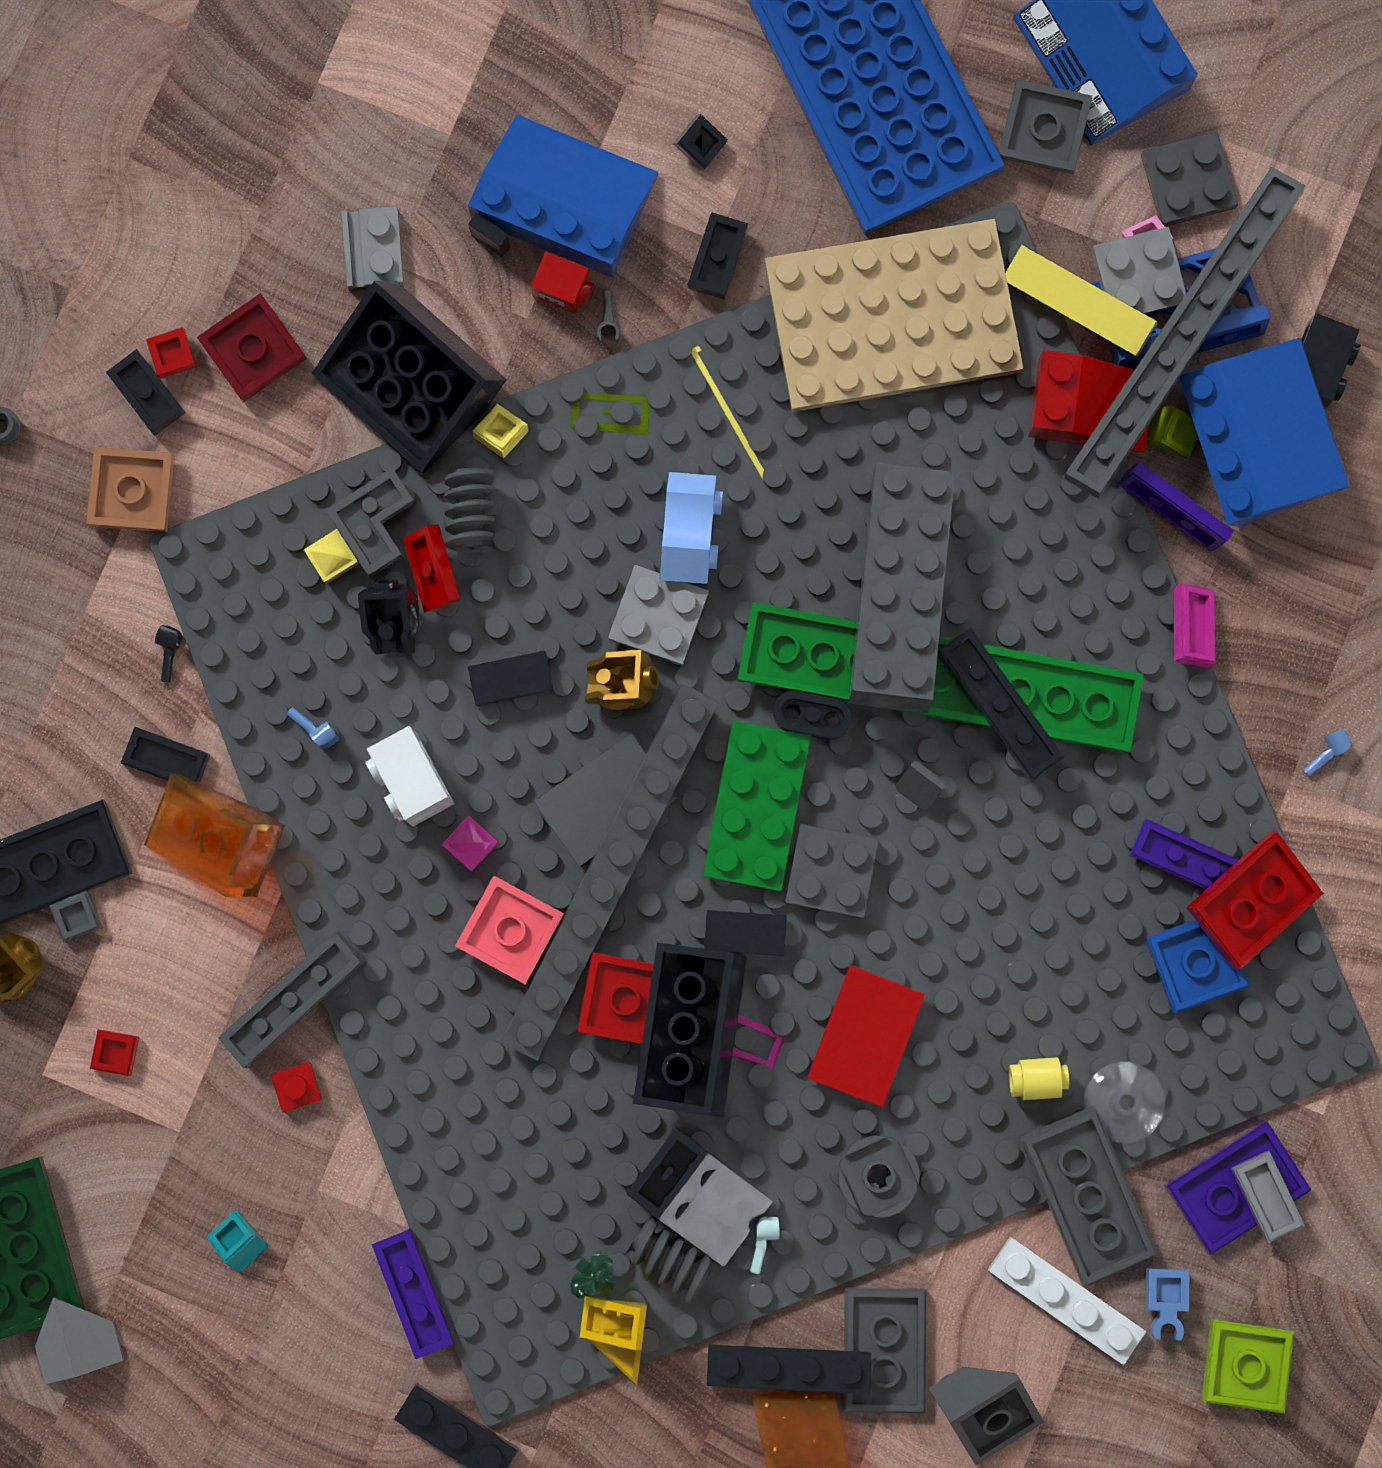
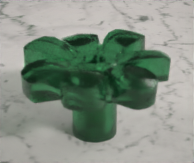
[570,1252,614,1299]

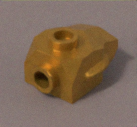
[584,650,659,710]
[0,933,43,1004]

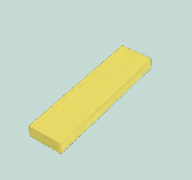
[1005,245,1158,357]

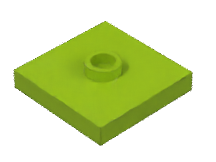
[1201,1319,1294,1414]

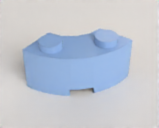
[660,472,723,584]

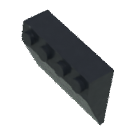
[312,281,507,473]

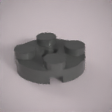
[838,1135,920,1218]

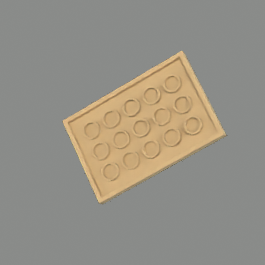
[764,219,1024,412]

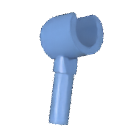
[287,707,340,749]
[1303,729,1351,777]

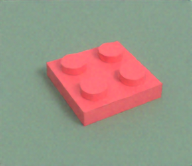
[455,876,565,985]

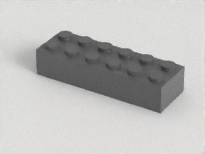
[848,463,955,713]

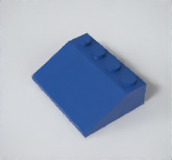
[468,114,658,277]
[1179,338,1350,527]

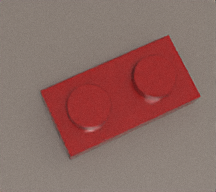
[403,524,460,613]

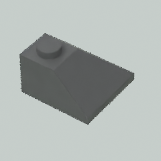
[929,1367,1044,1465]

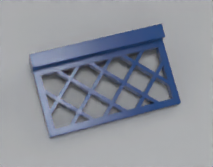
[1091,248,1270,370]

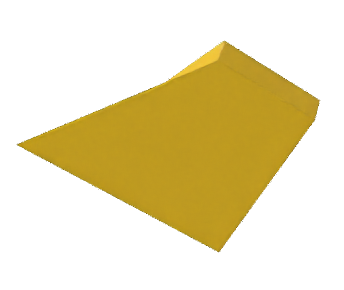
[580,1296,647,1385]

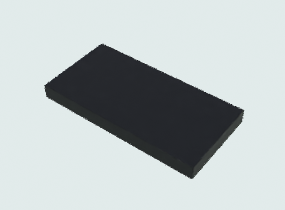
[0,799,133,926]

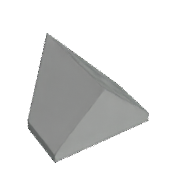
[35,1298,125,1385]

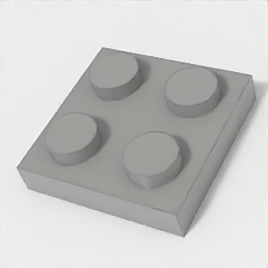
[1091,227,1186,315]
[608,565,709,667]

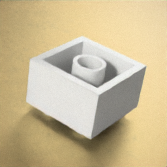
[365,726,455,827]

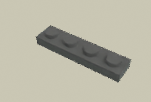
[218,932,365,1068]

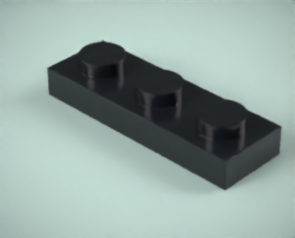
[394,1383,519,1468]

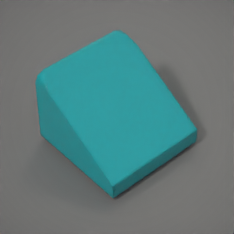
[206,1209,268,1272]

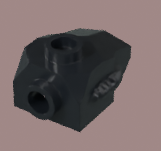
[357,579,420,655]

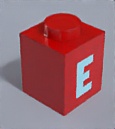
[530,251,594,314]

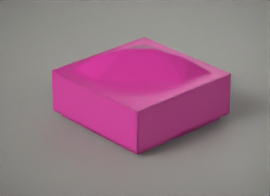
[442,815,499,872]

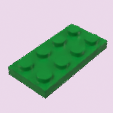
[703,720,811,892]

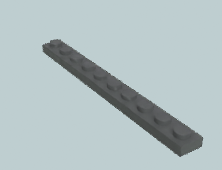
[1064,167,1306,499]
[500,684,719,1060]

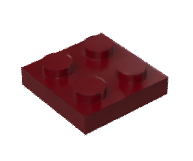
[197,293,307,403]

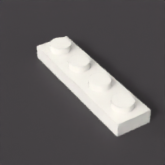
[988,1237,1146,1365]

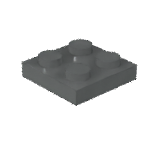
[999,79,1092,174]
[1141,132,1238,227]
[785,824,879,919]

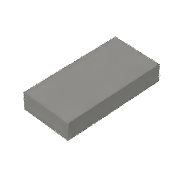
[1231,1151,1305,1243]

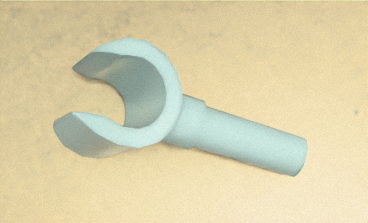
[750,1217,779,1274]

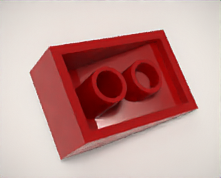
[1028,350,1149,453]

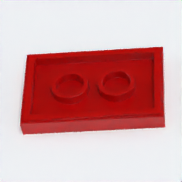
[1186,831,1324,970]
[807,965,925,1107]

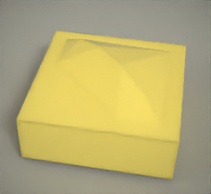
[472,404,529,458]
[304,529,359,584]

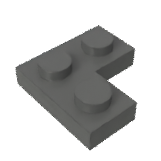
[326,468,415,578]

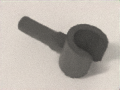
[597,290,621,343]

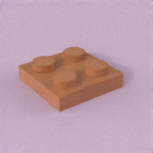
[86,447,175,533]

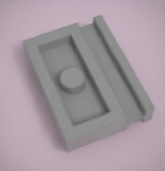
[341,206,405,290]

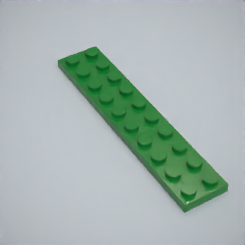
[738,602,1144,753]

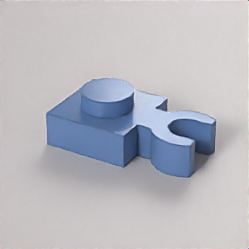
[1146,1268,1189,1340]

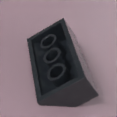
[633,942,747,1117]

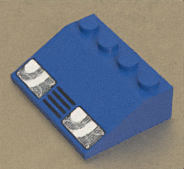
[1013,0,1198,146]

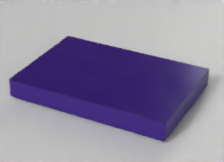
[1164,1121,1311,1255]

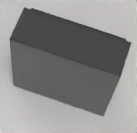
[49,891,103,943]

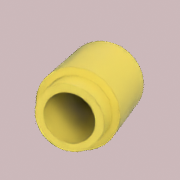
[1009,1057,1069,1101]

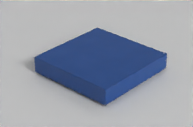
[1145,920,1250,1014]

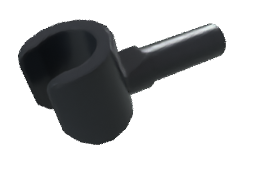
[155,625,183,682]

